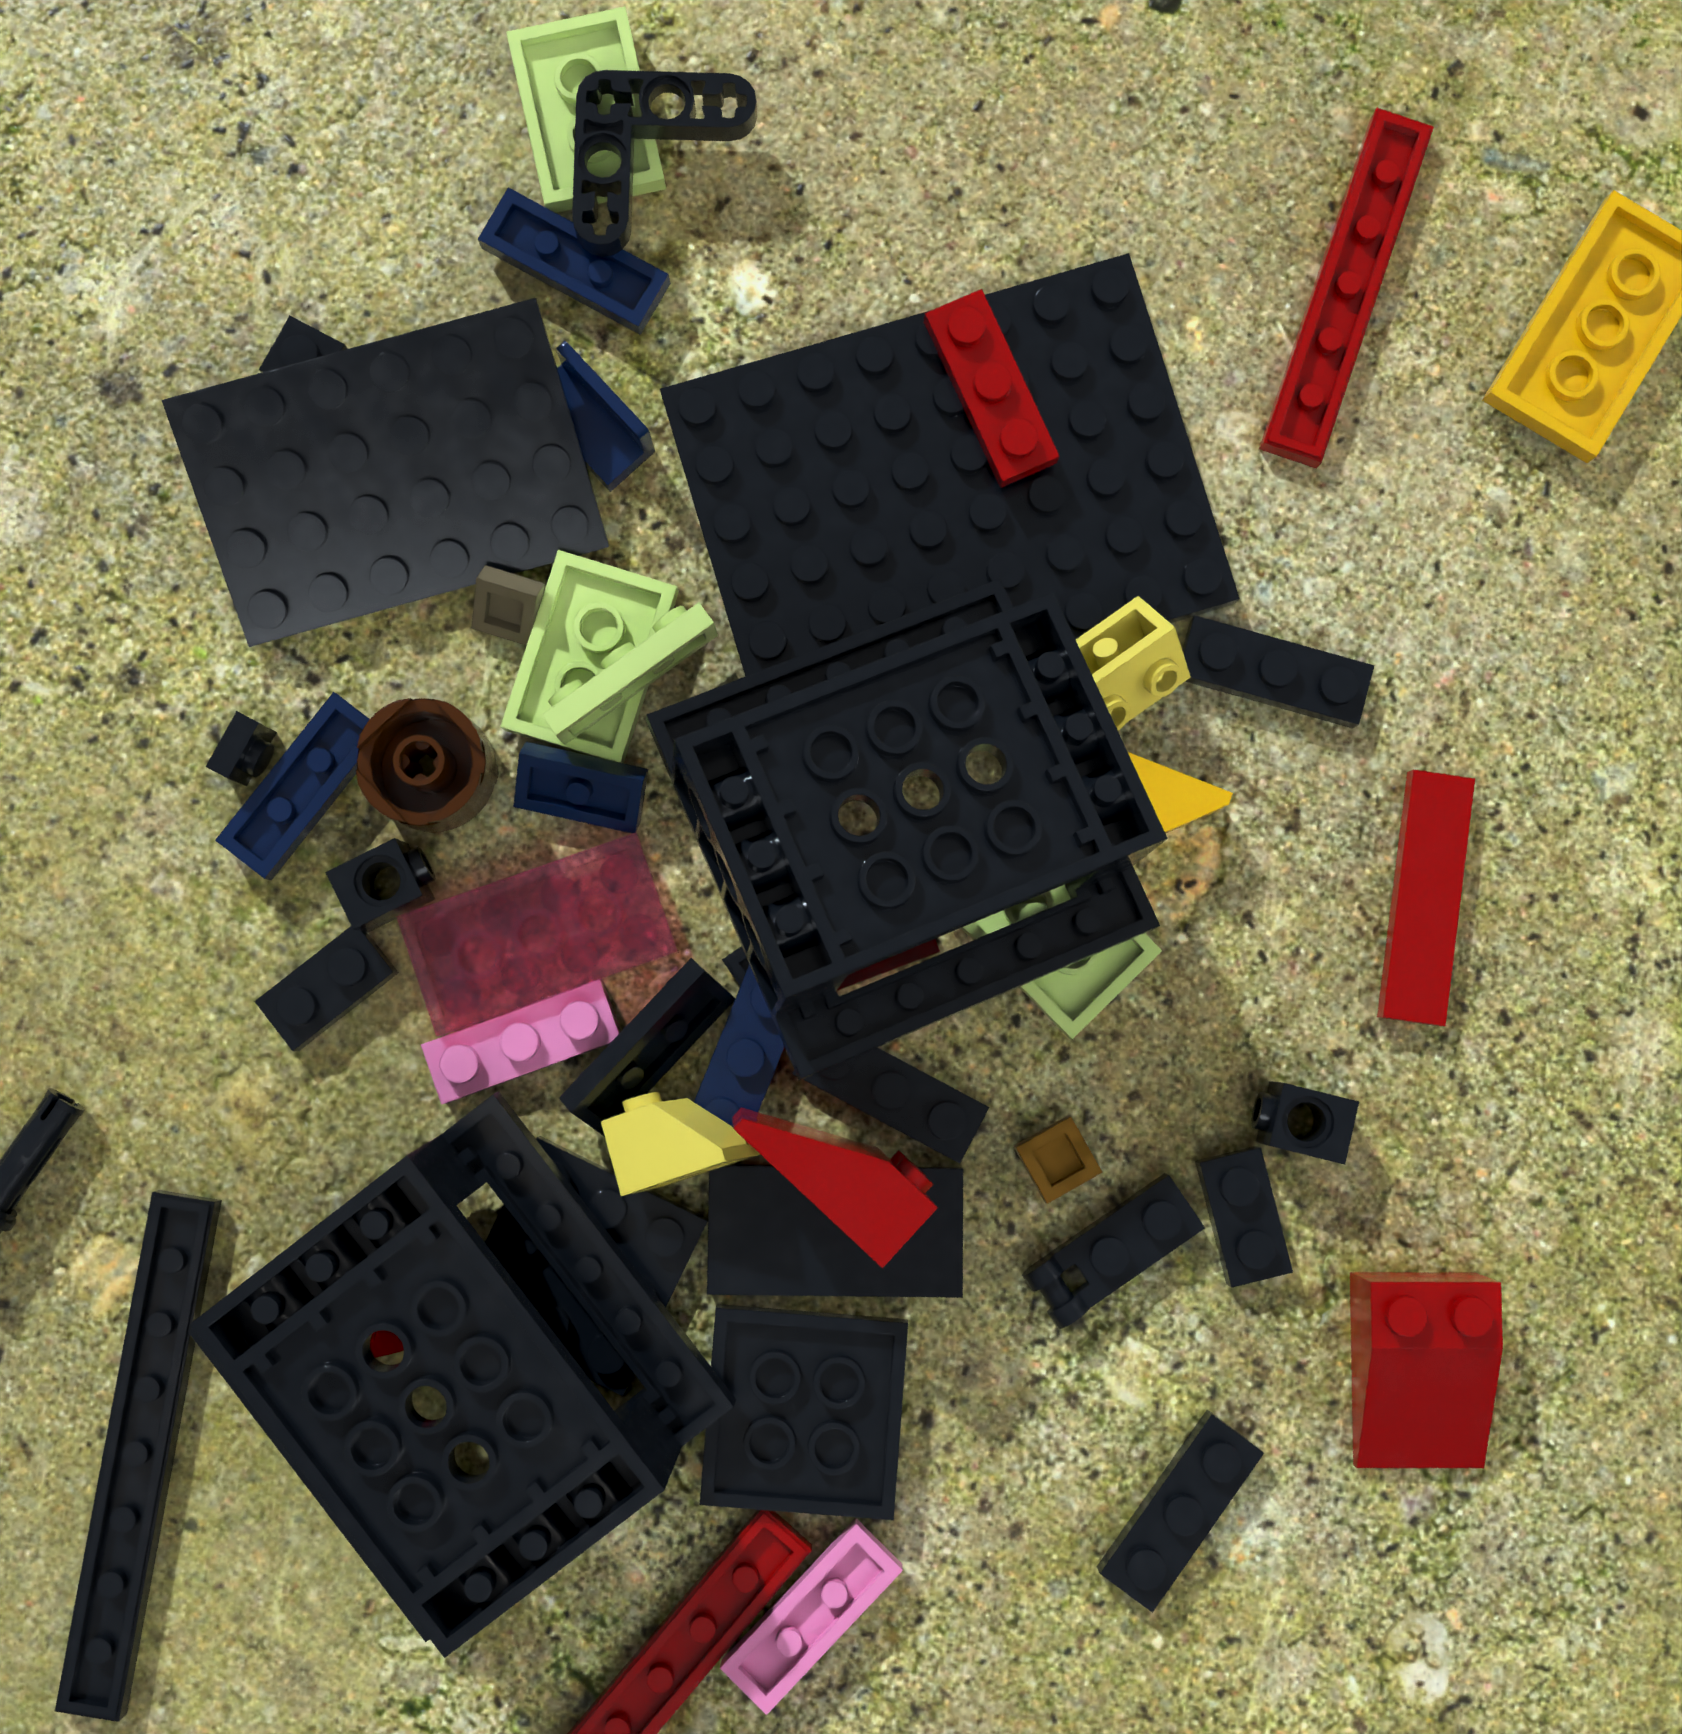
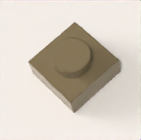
[471,565,545,646]

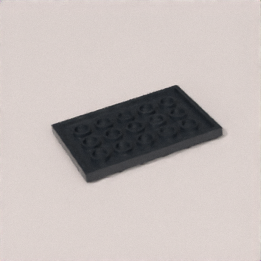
[161,298,610,647]

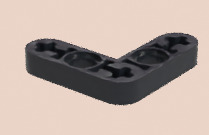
[572,70,757,257]

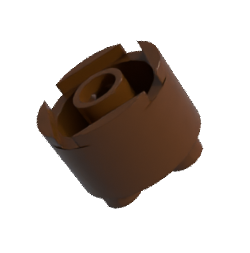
[356,698,499,834]

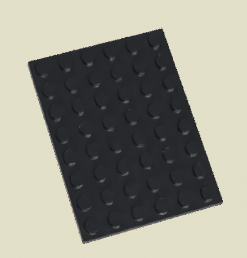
[660,253,1240,676]

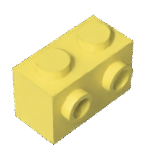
[1076,596,1191,730]

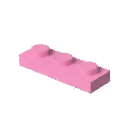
[421,980,621,1105]
[720,1518,903,1715]

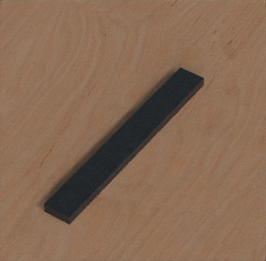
[55,1190,222,1722]

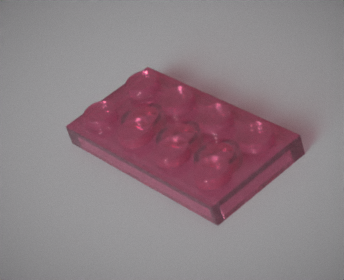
[396,833,679,1036]

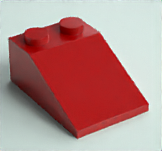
[732,1107,938,1268]
[1350,1272,1503,1468]

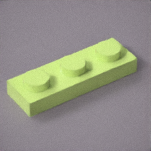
[541,602,718,745]

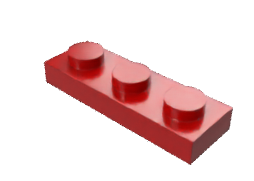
[924,289,1060,488]

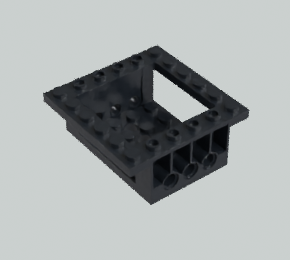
[646,579,1168,1081]
[188,1091,736,1658]

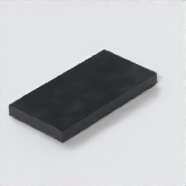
[707,1164,963,1298]

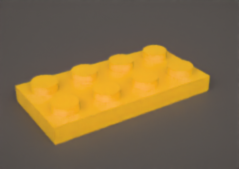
[1482,190,1682,464]

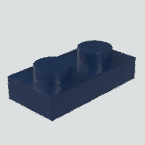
[513,742,648,834]

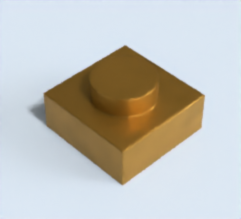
[1013,1115,1103,1204]

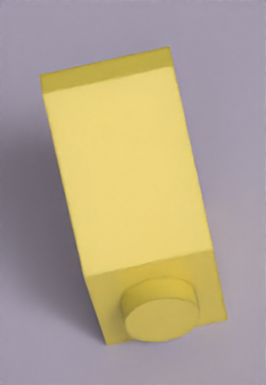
[601,1092,760,1196]

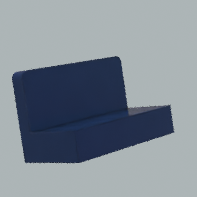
[555,341,655,492]

